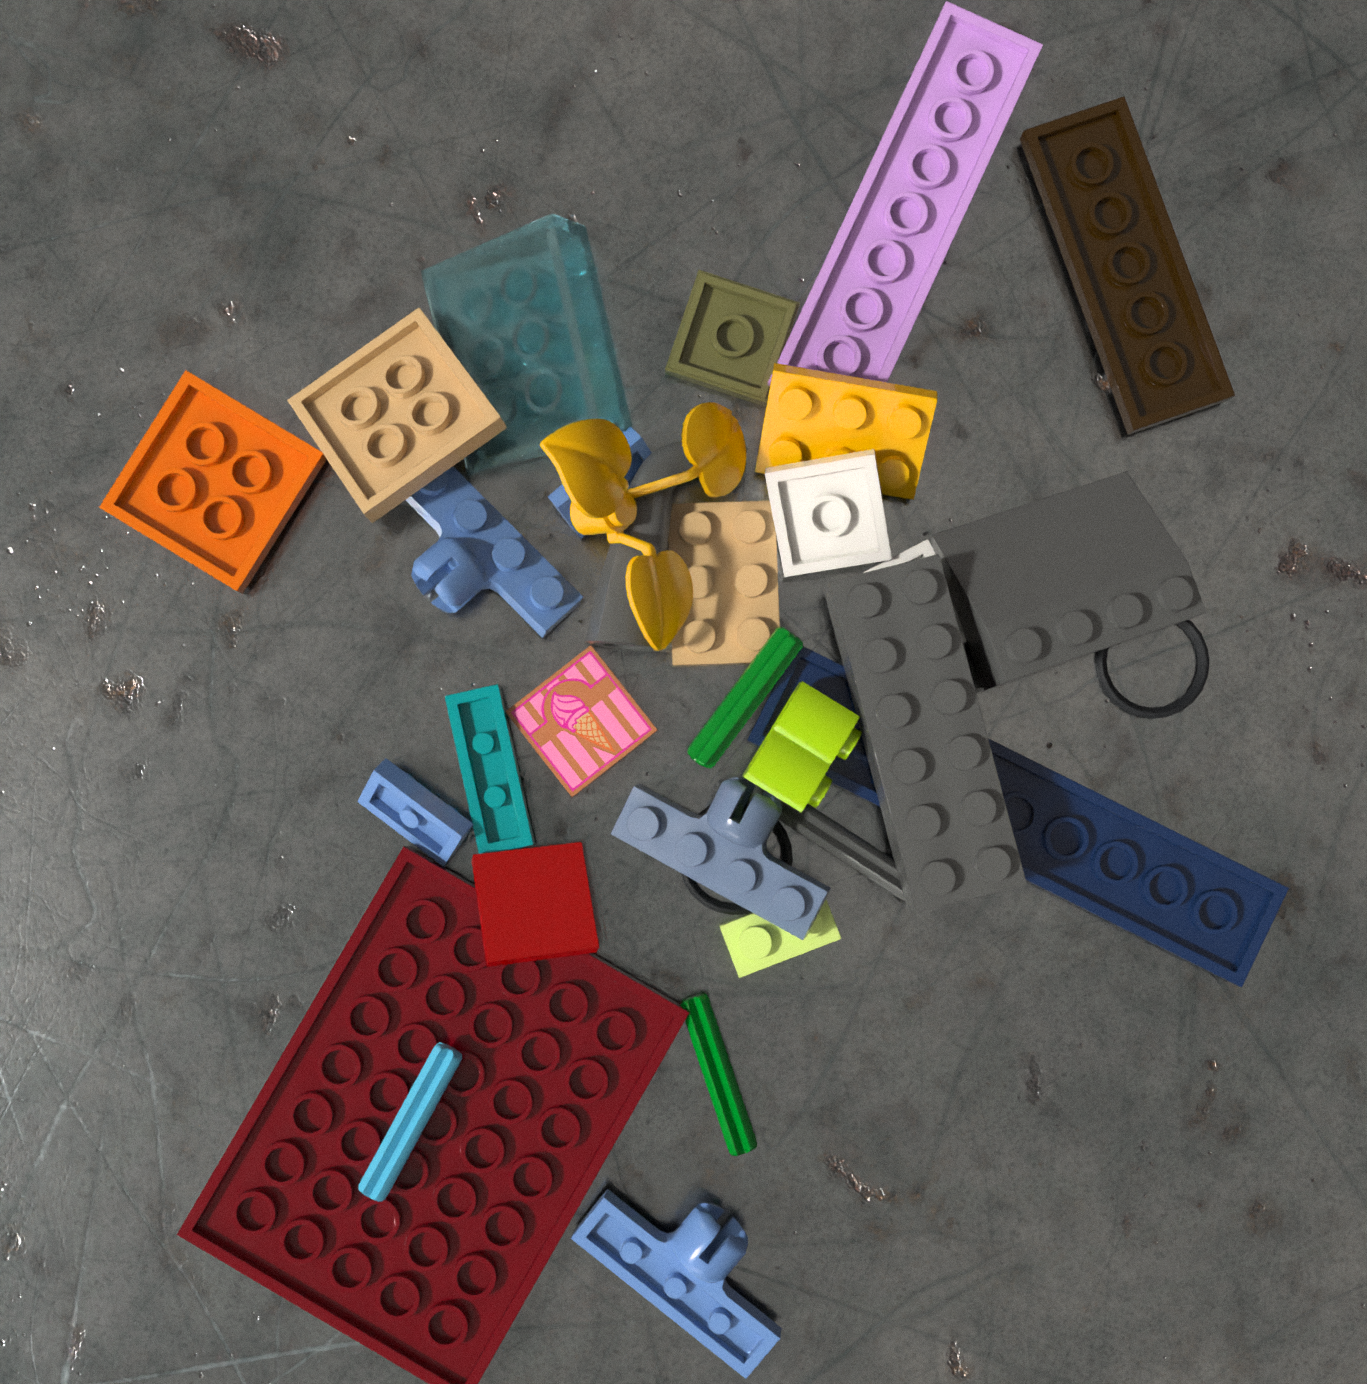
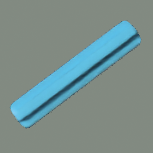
[358,1042,462,1202]

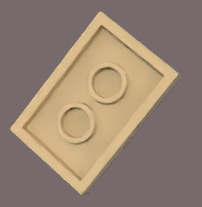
[668,501,780,667]

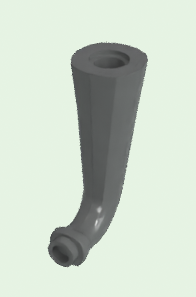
[585,441,746,652]

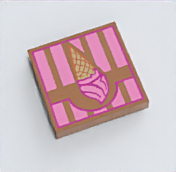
[505,645,658,797]

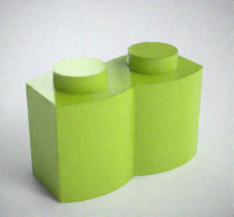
[742,681,862,813]

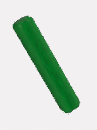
[687,626,803,769]
[681,994,757,1156]

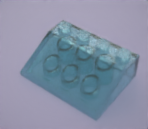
[421,213,633,476]

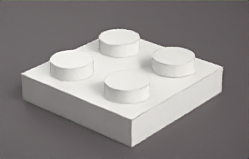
[765,449,892,577]

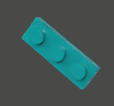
[445,684,535,854]

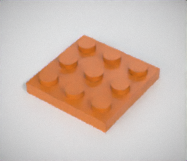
[99,370,327,594]

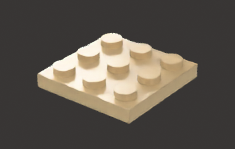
[287,308,507,523]

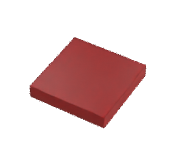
[472,842,599,967]

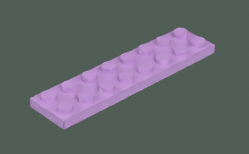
[767,1,1043,387]

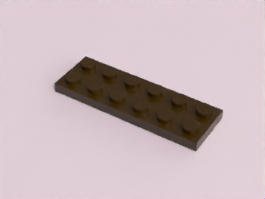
[1020,96,1235,435]

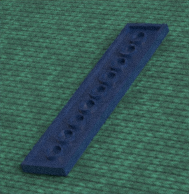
[747,646,1289,987]

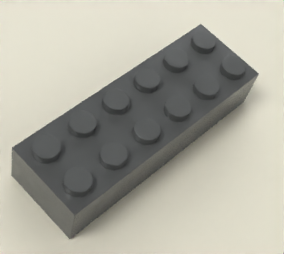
[824,554,1027,913]

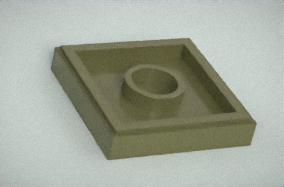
[665,270,800,407]

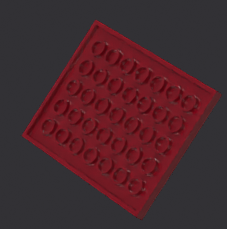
[177,846,689,1384]

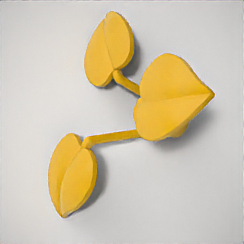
[539,402,746,651]

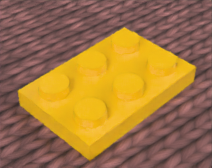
[755,363,938,500]

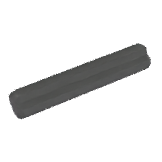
[778,802,905,901]

